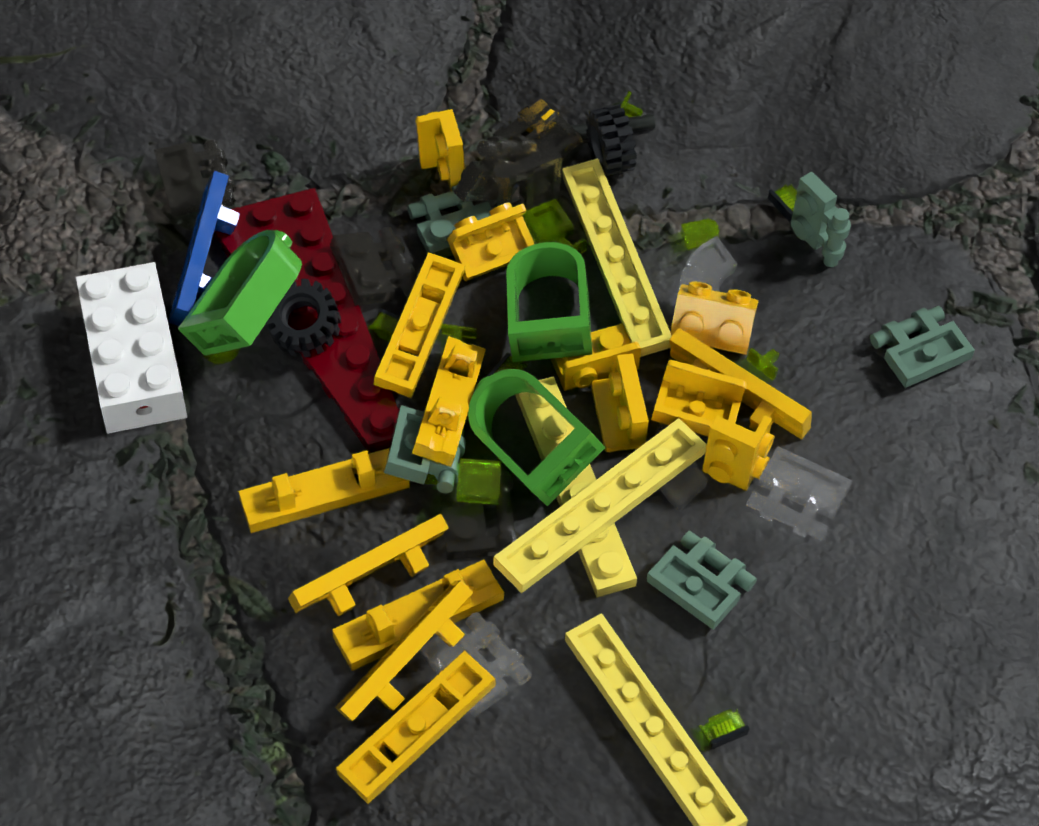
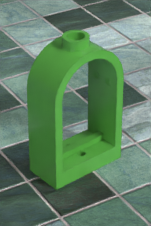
[178,230,302,356]
[506,242,592,362]
[468,369,606,506]

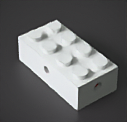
[76,262,187,434]

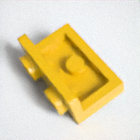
[447,202,534,281]
[670,281,758,355]
[651,360,747,437]
[702,415,775,491]

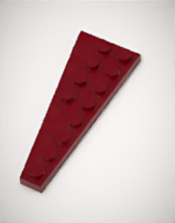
[214,188,399,453]

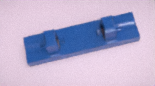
[168,171,240,326]

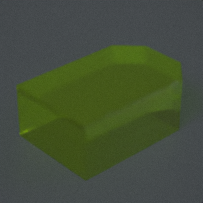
[681,218,720,250]

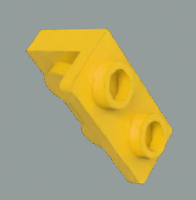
[415,109,466,191]
[551,323,641,391]
[591,353,649,452]

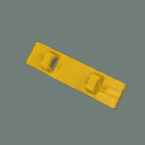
[373,252,465,398]
[669,328,812,440]
[411,336,486,467]
[238,448,410,533]
[288,514,449,616]
[332,559,504,671]
[335,580,474,721]
[336,650,496,804]

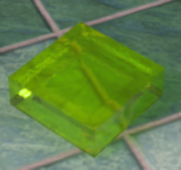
[523,198,574,244]
[457,458,501,505]

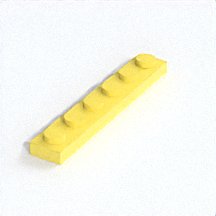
[562,158,672,357]
[515,376,637,598]
[493,418,707,594]
[565,613,748,826]

